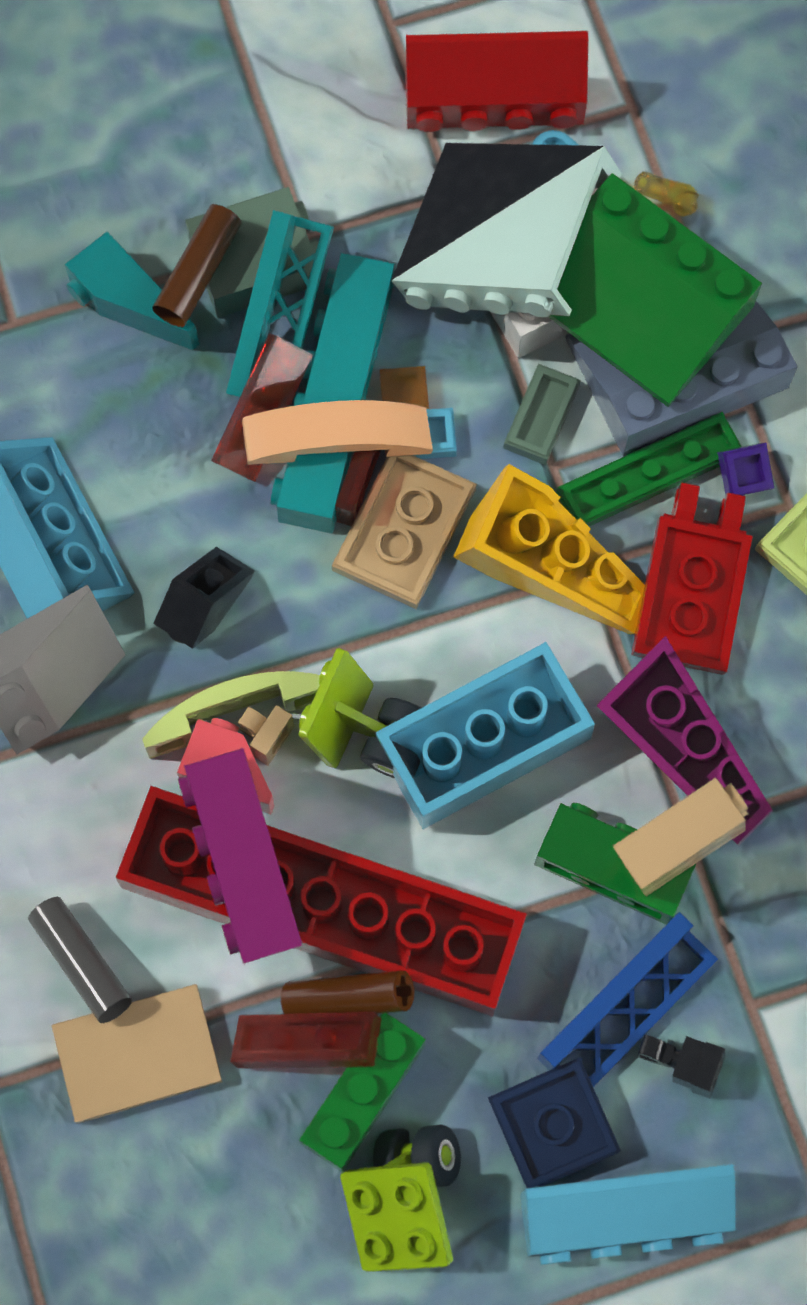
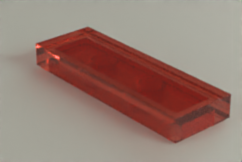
[211,333,313,482]
[230,1012,381,1069]

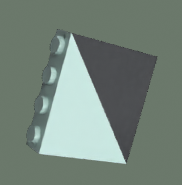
[391,143,622,318]

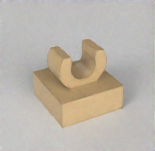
[238,705,294,766]

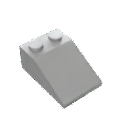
[0,585,126,755]

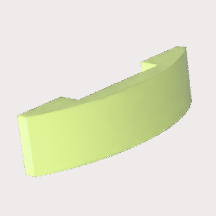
[142,671,320,759]

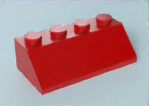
[405,31,589,132]

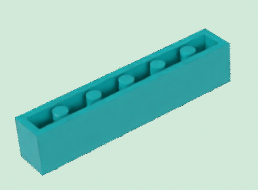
[270,253,395,534]

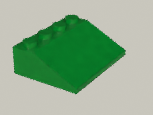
[548,173,762,407]

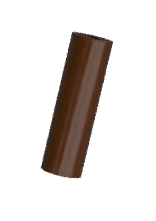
[152,204,242,327]
[280,970,414,1021]

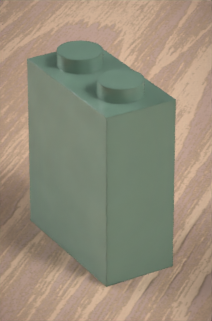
[185,187,325,318]

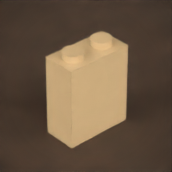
[613,778,748,896]

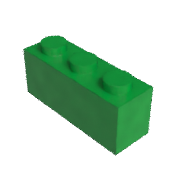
[534,803,696,925]
[299,1013,426,1173]

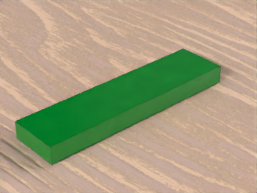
[556,412,742,527]

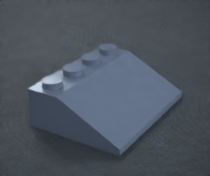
[565,301,798,456]

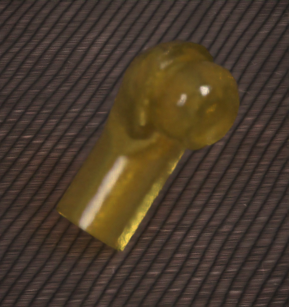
[634,171,698,216]

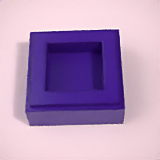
[717,443,775,496]

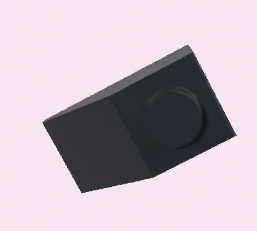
[153,547,255,649]

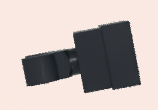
[638,1034,725,1099]

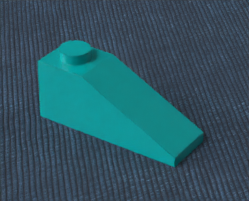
[65,231,200,350]

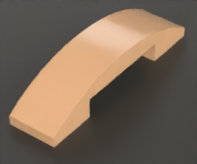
[242,400,433,465]

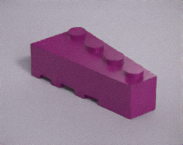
[596,636,773,846]
[178,748,303,964]

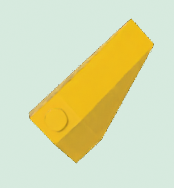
[453,464,645,635]

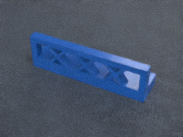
[537,912,718,1087]

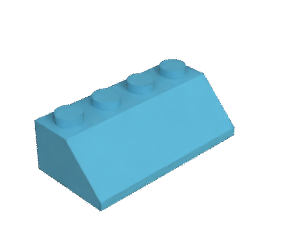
[0,437,134,619]
[375,642,595,830]
[520,1164,736,1265]

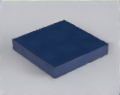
[488,1057,621,1188]

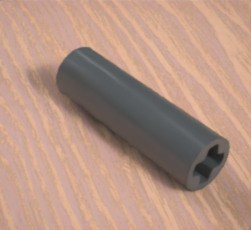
[28,896,132,1023]

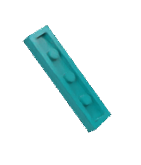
[226,210,334,407]

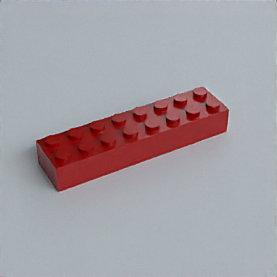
[115,786,527,1017]

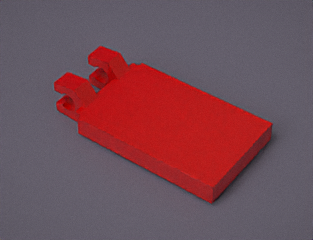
[631,482,753,675]

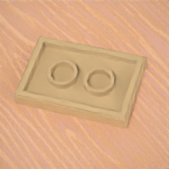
[332,455,477,609]
[51,984,223,1124]

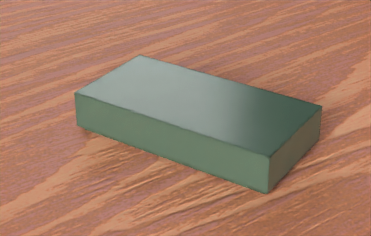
[503,363,581,465]

